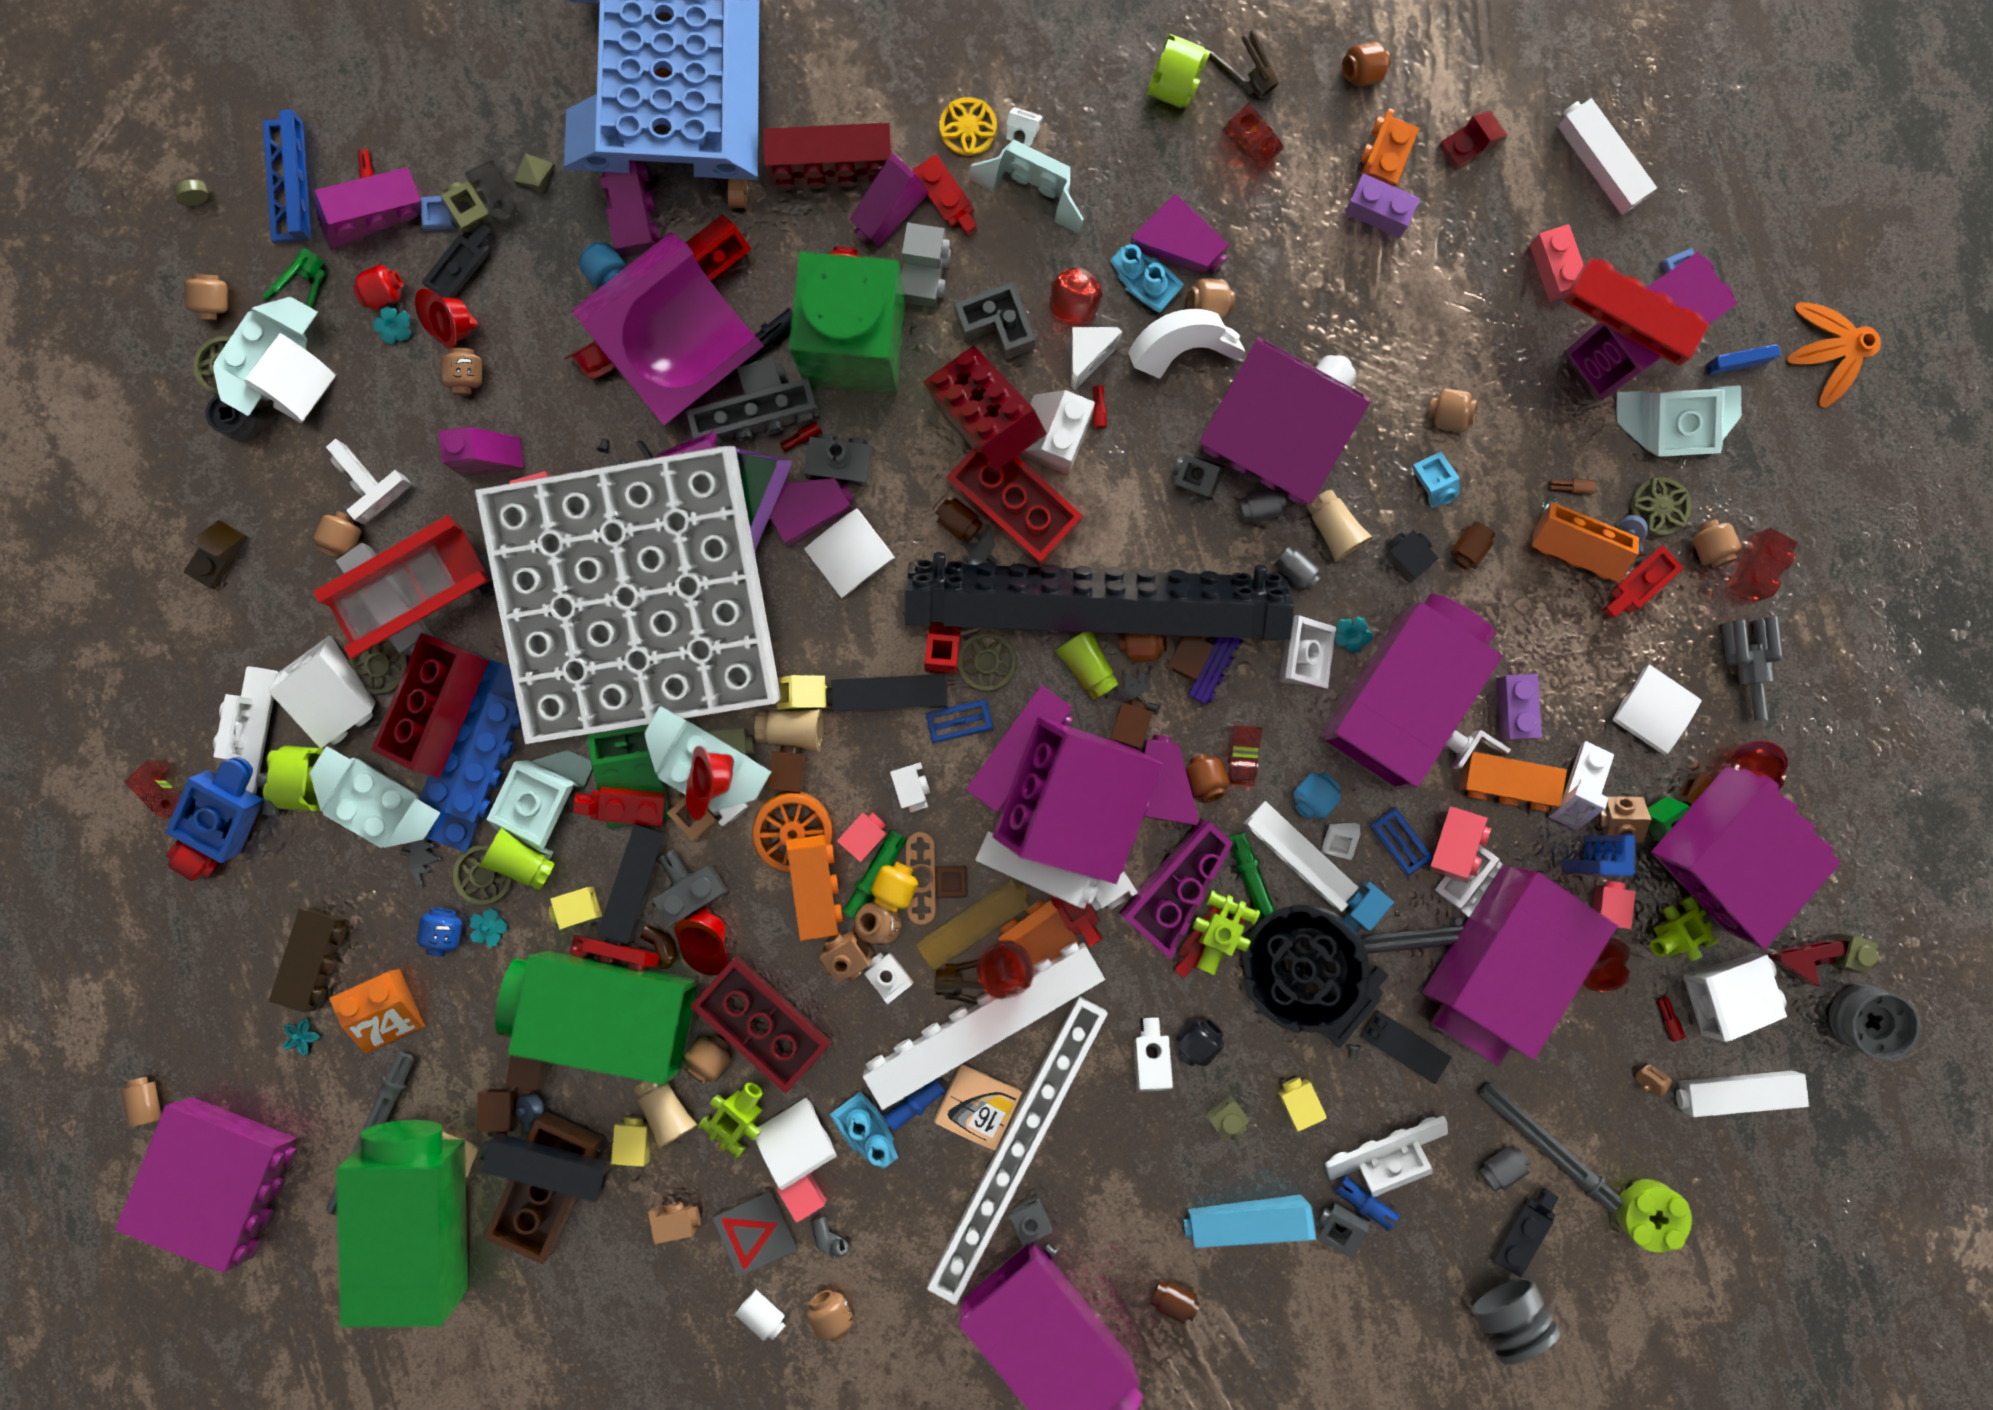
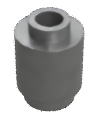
[1238,487,1287,524]
[1274,545,1321,591]
[1479,1146,1530,1192]

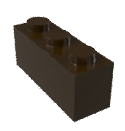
[268,908,346,1013]

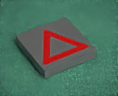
[712,1189,798,1277]

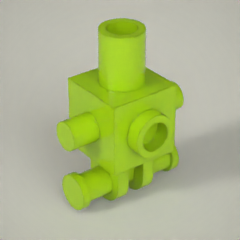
[1192,890,1260,975]
[1650,896,1719,961]
[697,1083,762,1160]

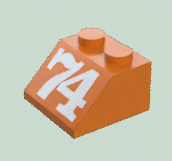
[329,969,425,1054]

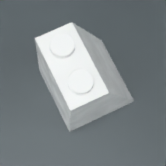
[1018,390,1095,476]
[268,635,376,748]
[1683,953,1787,1042]

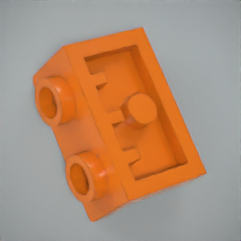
[1360,108,1420,187]

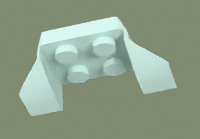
[969,140,1083,234]
[213,297,318,416]
[1616,385,1742,457]
[644,706,771,812]
[310,746,440,848]
[487,750,593,861]

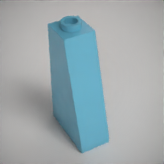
[1183,1194,1316,1248]

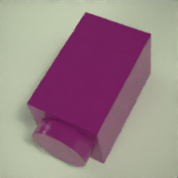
[1319,594,1503,790]
[1422,864,1618,1067]
[958,1241,1143,1410]

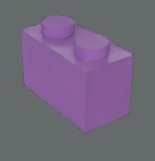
[1344,173,1420,238]
[1496,674,1542,741]

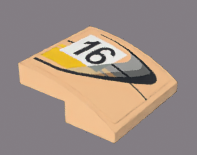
[933,1064,1022,1151]

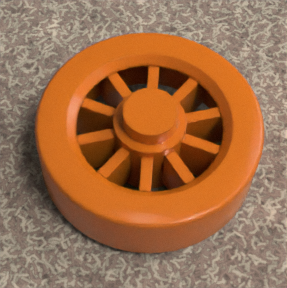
[752,791,832,873]

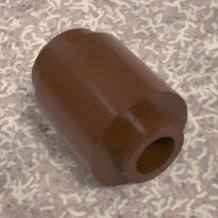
[935,498,983,543]
[1450,522,1495,570]
[1149,1280,1200,1324]

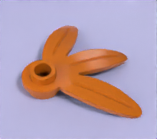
[1787,302,1881,408]

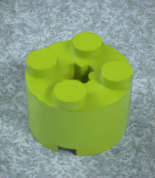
[1146,33,1210,109]
[263,746,324,812]
[1616,1179,1692,1253]

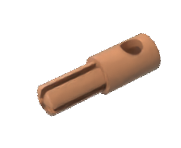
[1549,479,1596,494]

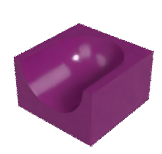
[571,232,763,425]

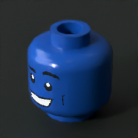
[416,908,462,957]

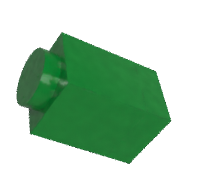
[789,251,906,395]
[495,950,699,1085]
[336,1120,468,1327]

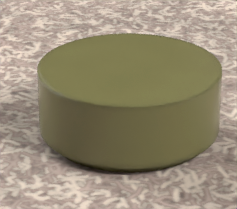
[174,180,209,206]

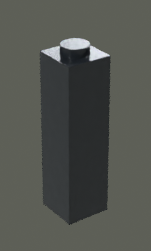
[826,674,948,714]
[597,824,670,946]
[480,1133,611,1203]

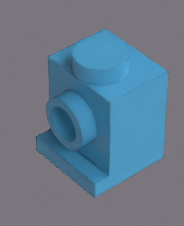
[1344,881,1394,932]

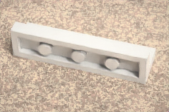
[1243,801,1359,912]

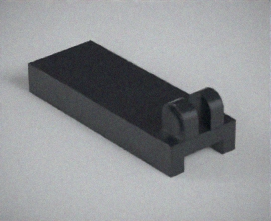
[1360,1010,1452,1084]

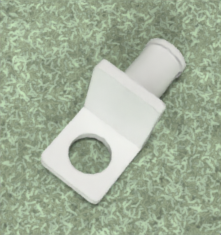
[1445,730,1511,769]

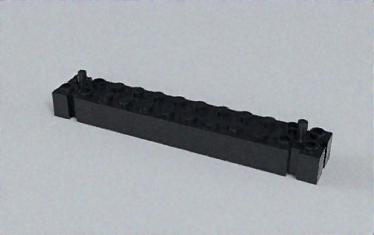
[905,552,1294,640]

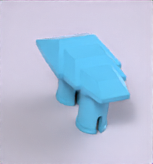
[1110,244,1184,313]
[830,1091,898,1169]

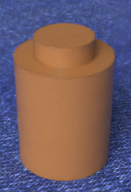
[121,1077,161,1127]

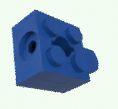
[165,757,264,863]

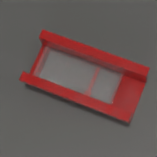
[313,515,491,659]

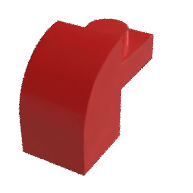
[924,622,961,674]

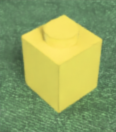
[777,675,827,710]
[549,886,603,929]
[1277,1077,1327,1132]
[611,1116,652,1167]

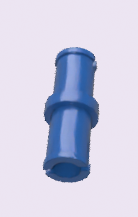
[883,1079,946,1132]
[1334,1176,1400,1231]

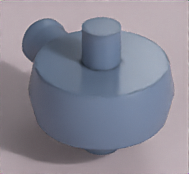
[1617,515,1648,553]
[516,1093,544,1132]

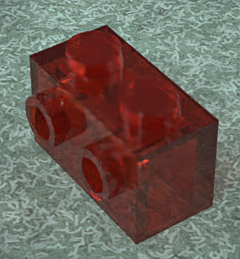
[1727,527,1798,602]

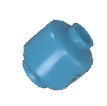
[579,242,626,289]
[1294,772,1341,820]

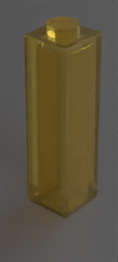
[915,880,1030,971]

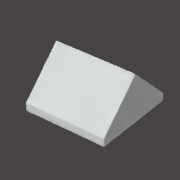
[1070,327,1122,391]
[1279,615,1336,689]

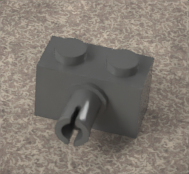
[804,434,874,488]
[653,849,729,926]

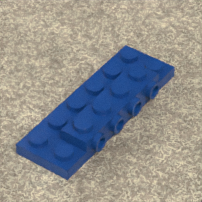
[419,654,522,853]

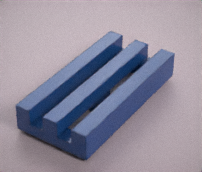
[1706,344,1781,375]
[925,699,994,744]
[1369,807,1433,877]

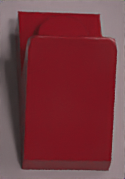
[1439,110,1508,170]
[1768,940,1846,986]

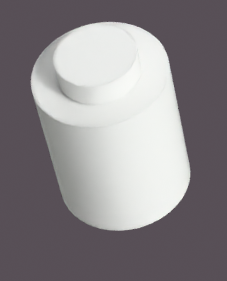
[734,1289,785,1341]

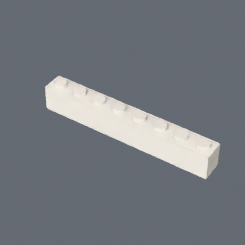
[863,942,1105,1110]

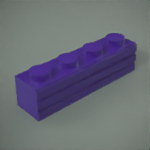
[1187,637,1243,705]

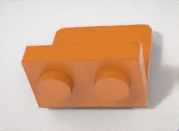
[998,898,1081,976]

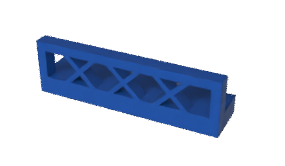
[263,109,311,244]
[1562,835,1635,876]

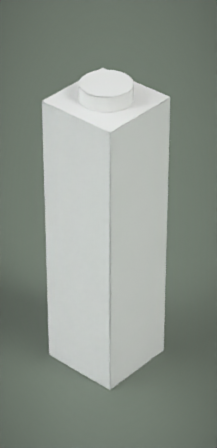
[1557,98,1657,215]
[975,831,1098,909]
[1676,1071,1809,1117]

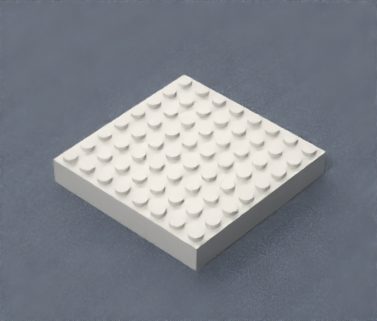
[475,446,781,744]

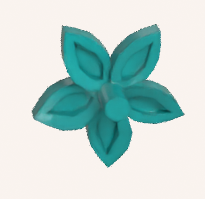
[283,1017,321,1056]

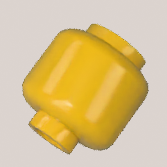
[871,862,918,912]

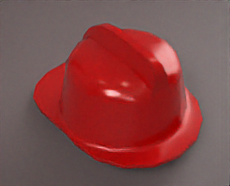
[415,288,477,349]
[564,340,616,379]
[686,745,733,821]
[674,906,728,976]

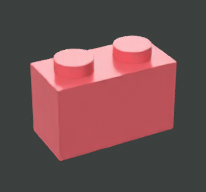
[1529,224,1584,302]
[1430,806,1492,883]

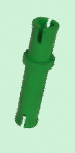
[842,829,908,919]
[1228,832,1276,922]

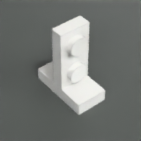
[326,439,412,525]
[1549,741,1614,831]

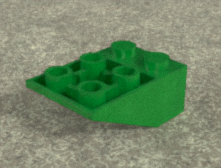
[587,724,671,829]

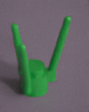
[262,248,326,308]

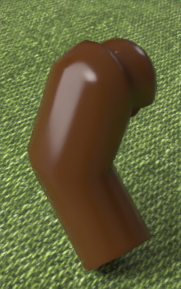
[640,924,677,969]

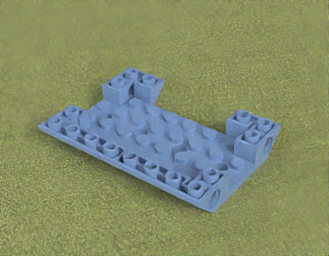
[564,0,759,180]

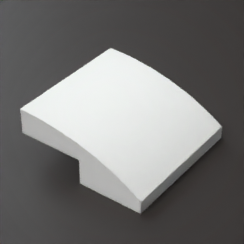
[245,333,336,424]
[804,508,895,598]
[1612,665,1702,756]
[1435,845,1504,918]
[756,1097,837,1191]

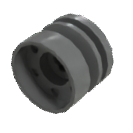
[1829,984,1920,1060]
[1472,1278,1561,1365]

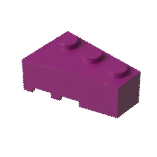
[599,160,660,258]
[315,167,421,250]

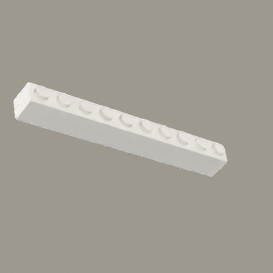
[927,995,1108,1305]

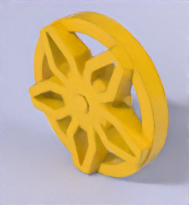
[939,97,997,156]

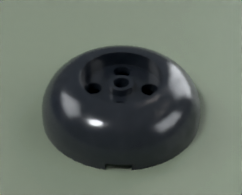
[1242,905,1370,1033]

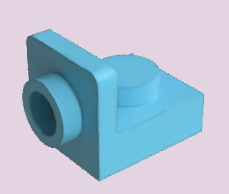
[1413,452,1460,508]

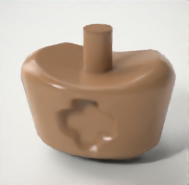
[1636,1064,1672,1097]

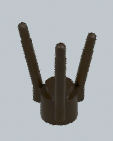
[1208,30,1279,98]
[935,954,1010,1005]

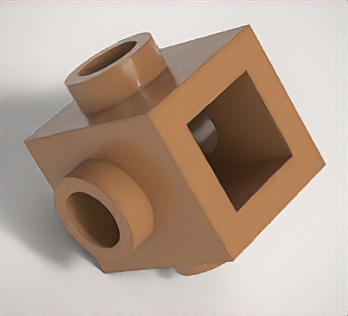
[1596,797,1651,842]
[820,928,874,984]

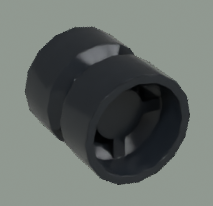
[205,394,263,442]

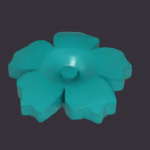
[372,306,412,344]
[1334,616,1373,653]
[470,908,508,947]

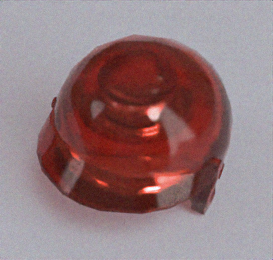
[1050,268,1103,323]
[1730,740,1788,791]
[1583,938,1630,992]
[976,940,1035,999]

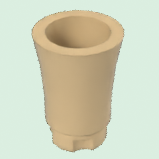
[1306,489,1372,562]
[754,708,824,752]
[633,1081,698,1149]

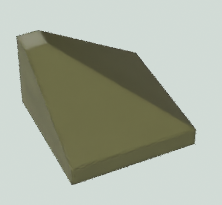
[514,153,555,193]

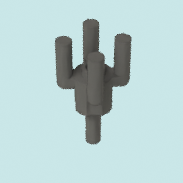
[1721,616,1782,721]

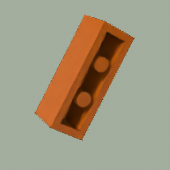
[1532,501,1639,583]
[1459,752,1567,812]
[786,835,843,941]

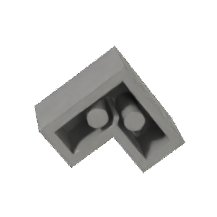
[901,223,951,307]

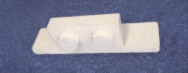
[213,666,279,795]
[1325,1116,1448,1197]

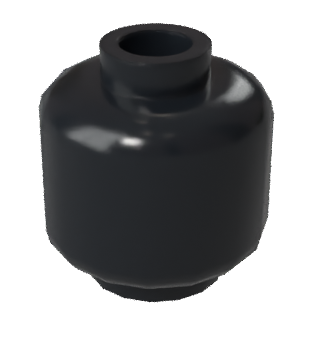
[1176,1018,1224,1067]

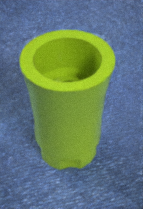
[1054,632,1119,700]
[479,827,555,891]

